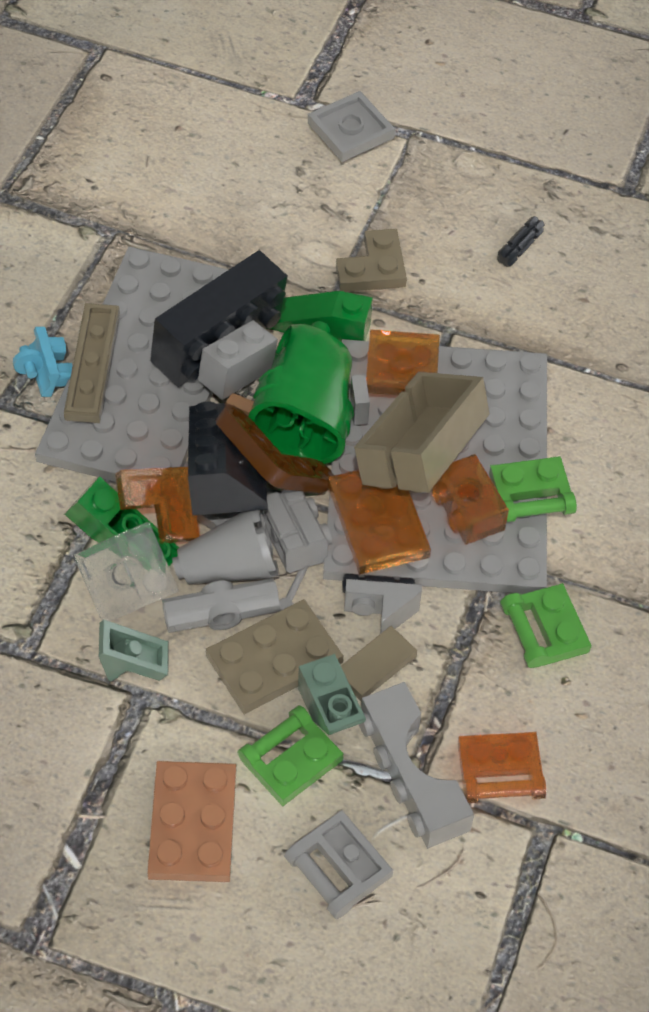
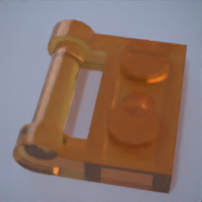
[457,732,546,804]

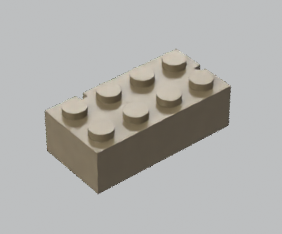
[354,372,490,493]

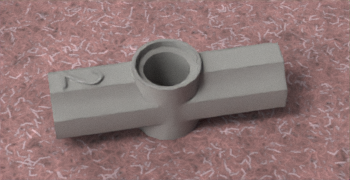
[162,578,280,633]

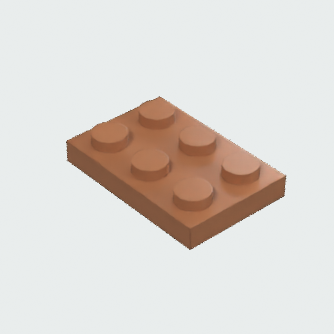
[147,761,237,882]

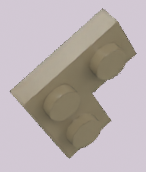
[336,229,407,292]

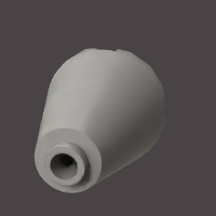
[172,510,280,584]

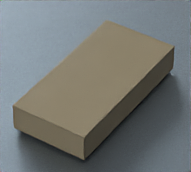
[341,626,417,702]

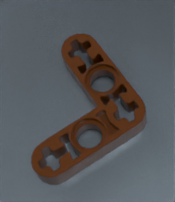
[215,404,336,494]

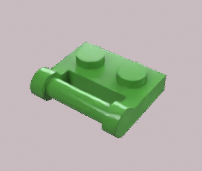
[489,456,577,523]
[500,583,592,668]
[237,705,344,807]

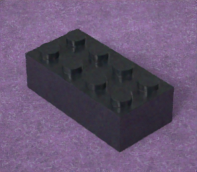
[150,250,288,388]

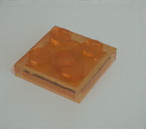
[366,329,440,395]

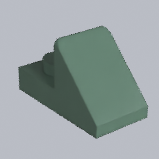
[98,619,168,681]

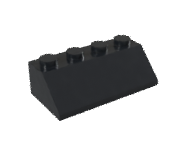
[188,401,268,516]

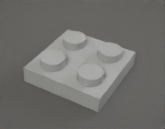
[308,91,395,162]

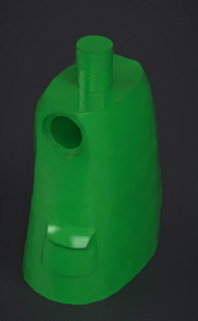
[248,321,354,464]

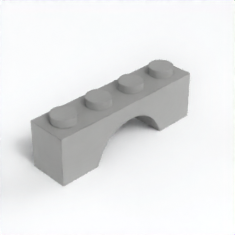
[359,682,474,849]

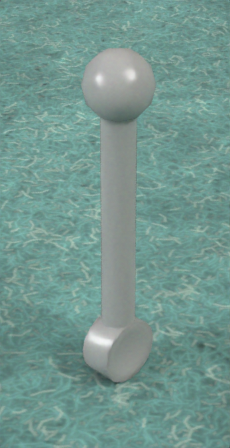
[279,565,309,611]

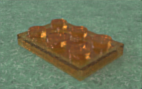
[328,470,431,575]

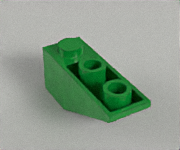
[64,476,179,577]

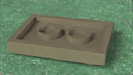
[206,599,344,715]

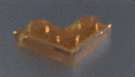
[115,467,200,544]

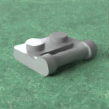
[284,810,393,919]

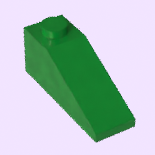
[265,291,373,342]

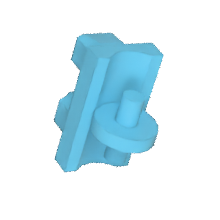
[13,327,73,397]

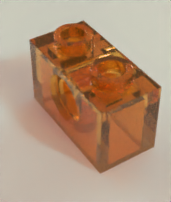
[431,454,509,545]

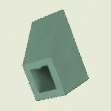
[298,654,366,735]

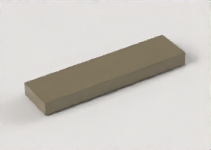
[64,303,120,423]

